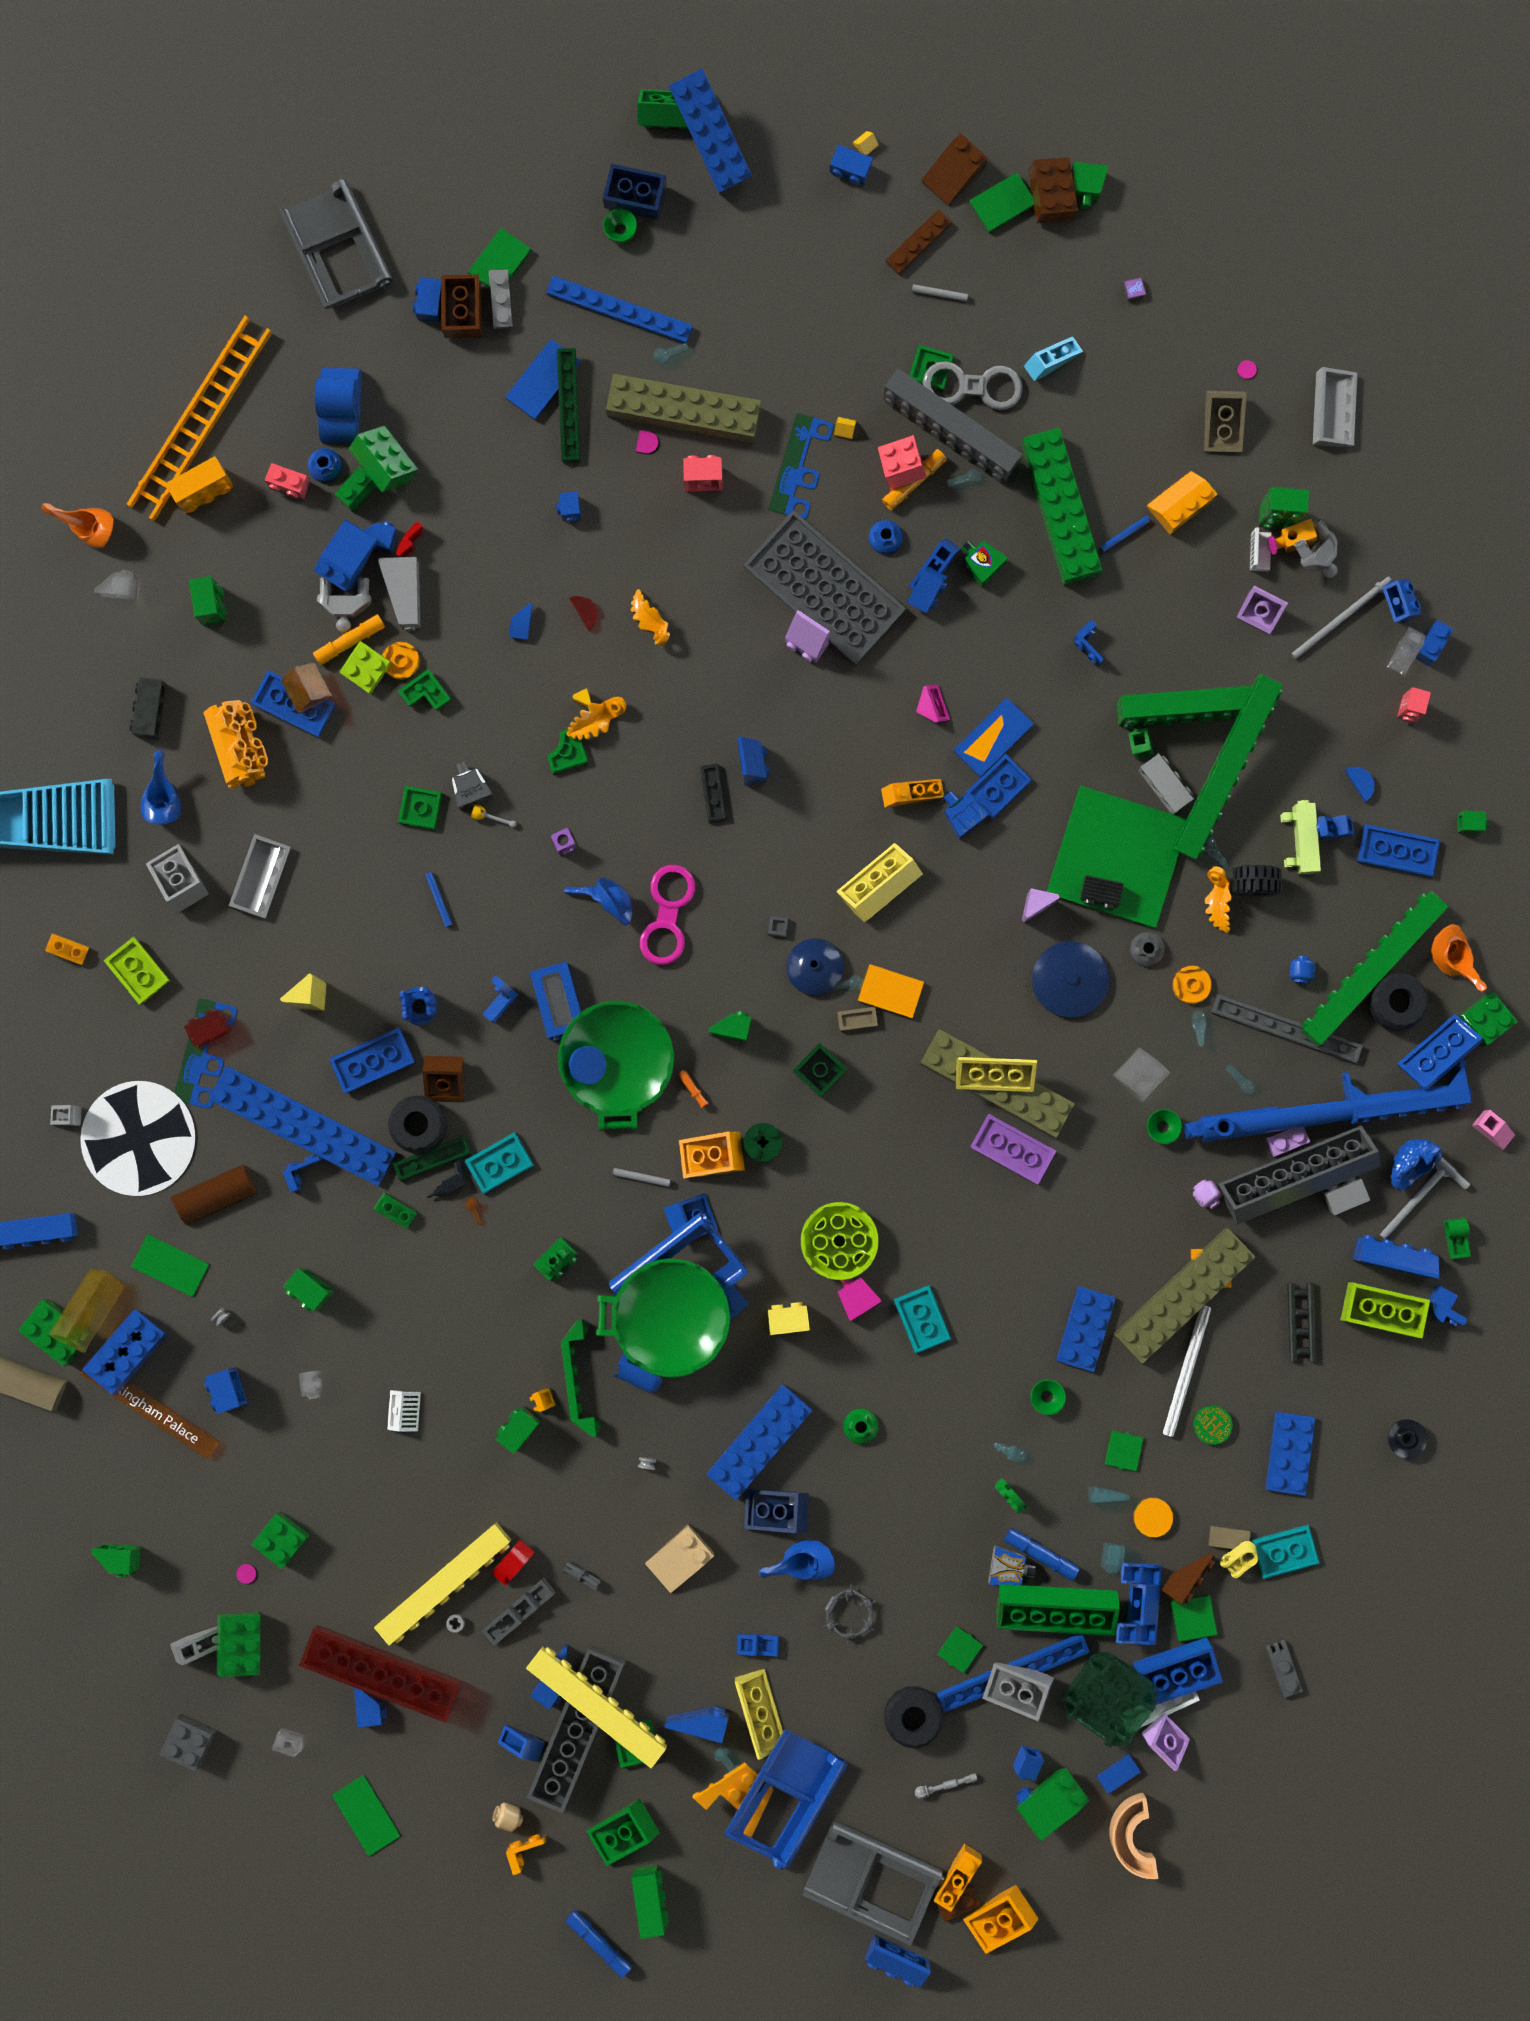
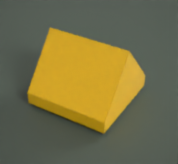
[853,131,879,155]
[834,417,856,439]
[573,688,591,708]

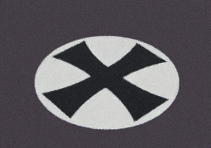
[81,1081,195,1196]

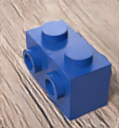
[1382,579,1422,623]

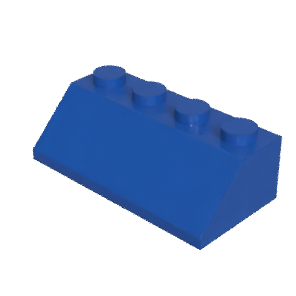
[1353,1235,1439,1279]
[1132,1638,1223,1708]

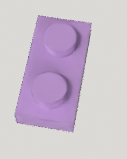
[1266,1127,1310,1157]

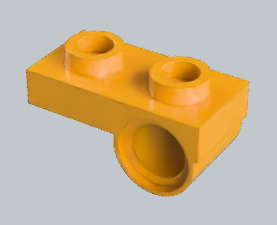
[45,933,89,965]

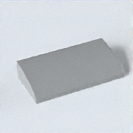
[1313,367,1357,447]
[228,834,291,918]

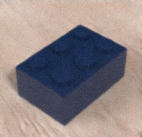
[603,164,667,220]

